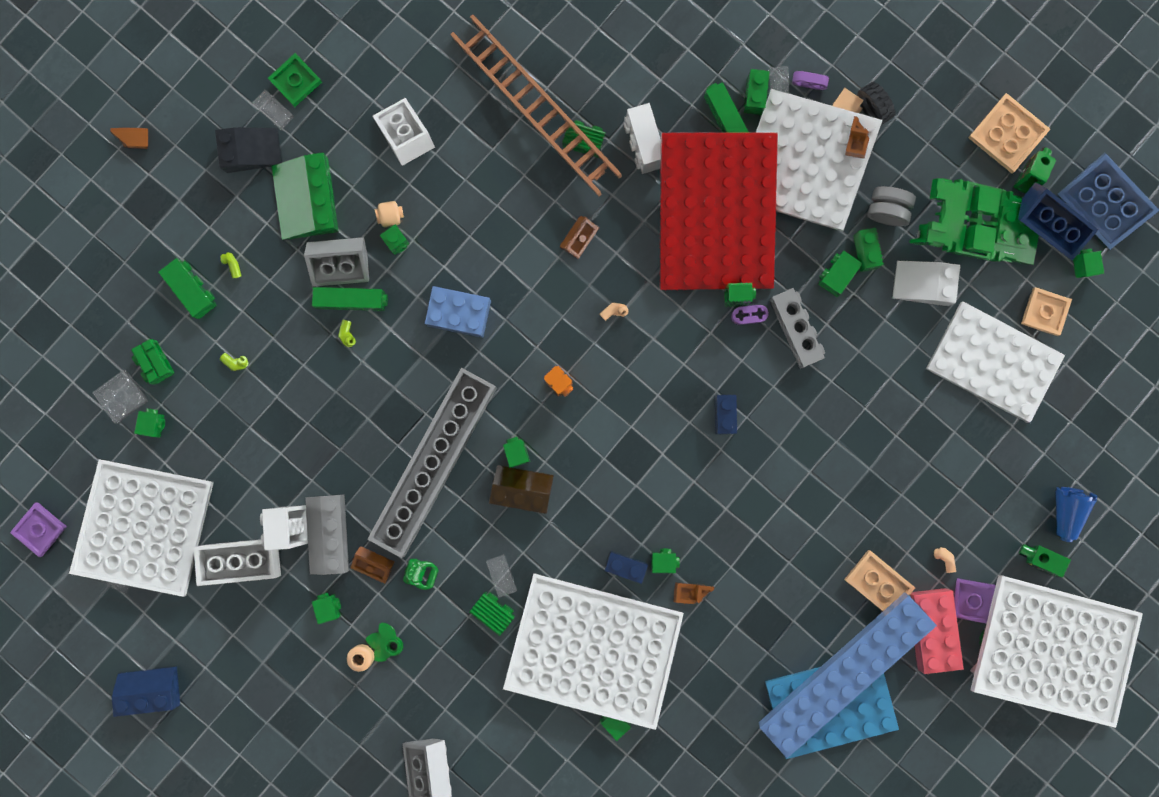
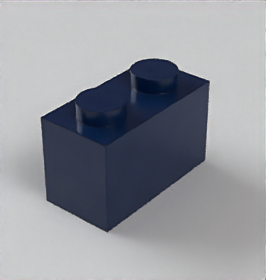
[714,395,737,435]
[604,551,648,584]

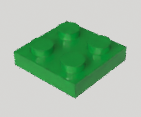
[268,53,322,107]

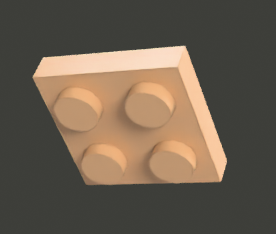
[1021,287,1072,336]

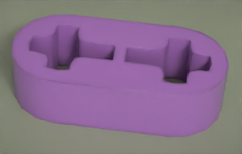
[792,71,829,90]
[731,305,769,325]

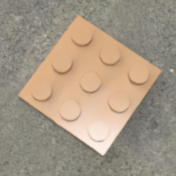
[968,93,1050,173]

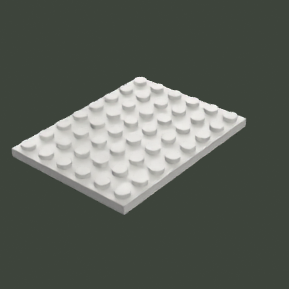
[503,574,684,730]
[971,575,1143,728]

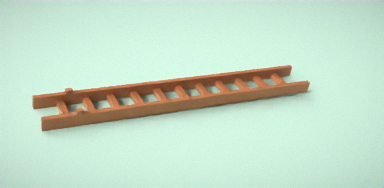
[451,15,622,197]

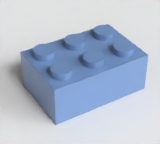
[425,286,491,338]

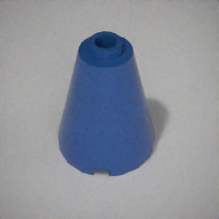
[1055,487,1098,542]

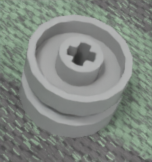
[867,186,916,226]

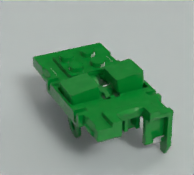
[909,178,1039,265]

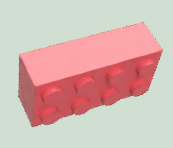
[909,588,964,674]

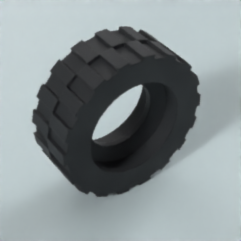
[857,81,896,126]

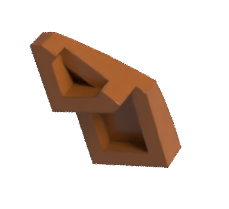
[845,116,869,159]
[110,128,148,149]
[674,582,714,604]

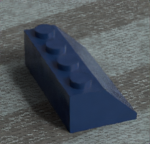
[1018,182,1099,260]

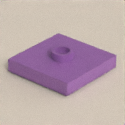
[10,503,67,557]
[954,578,996,624]

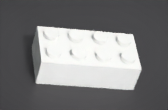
[260,505,308,550]
[194,539,281,586]

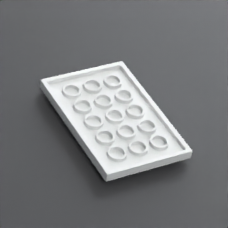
[926,302,1065,423]

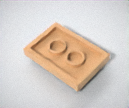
[844,550,915,611]

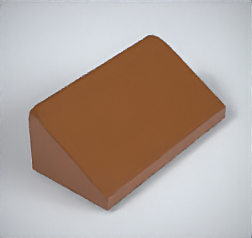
[560,216,599,259]
[350,547,395,583]

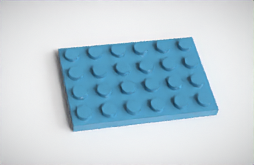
[765,667,899,759]

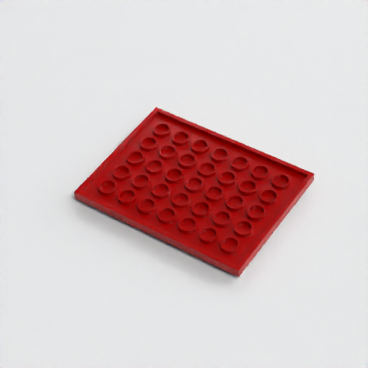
[660,133,778,290]

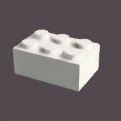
[624,103,661,174]

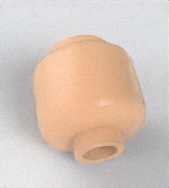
[375,201,404,228]
[347,644,374,672]

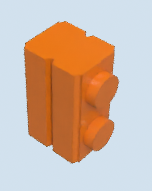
[544,366,573,397]

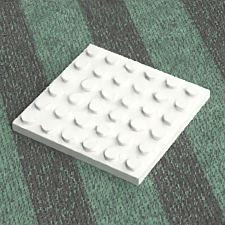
[756,89,882,232]
[69,459,214,597]

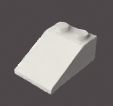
[373,98,435,165]
[892,261,960,306]

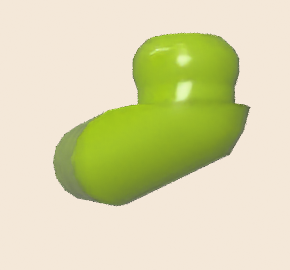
[220,252,242,278]
[338,319,356,347]
[219,353,248,371]

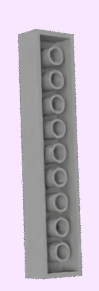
[368,368,497,558]

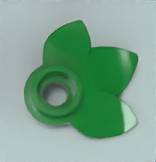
[366,623,403,662]

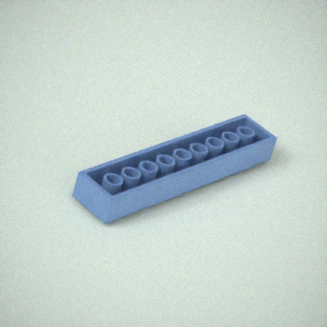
[759,592,937,758]

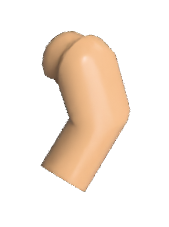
[599,303,628,321]
[934,547,956,573]

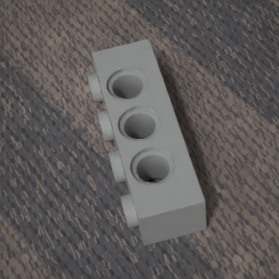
[769,288,825,369]

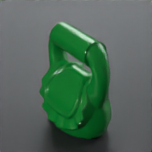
[403,559,439,590]

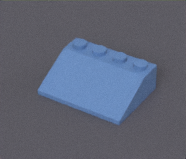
[1058,153,1159,250]

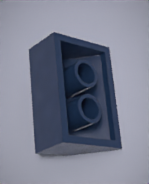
[112,666,180,717]

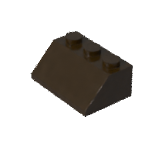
[489,465,554,514]

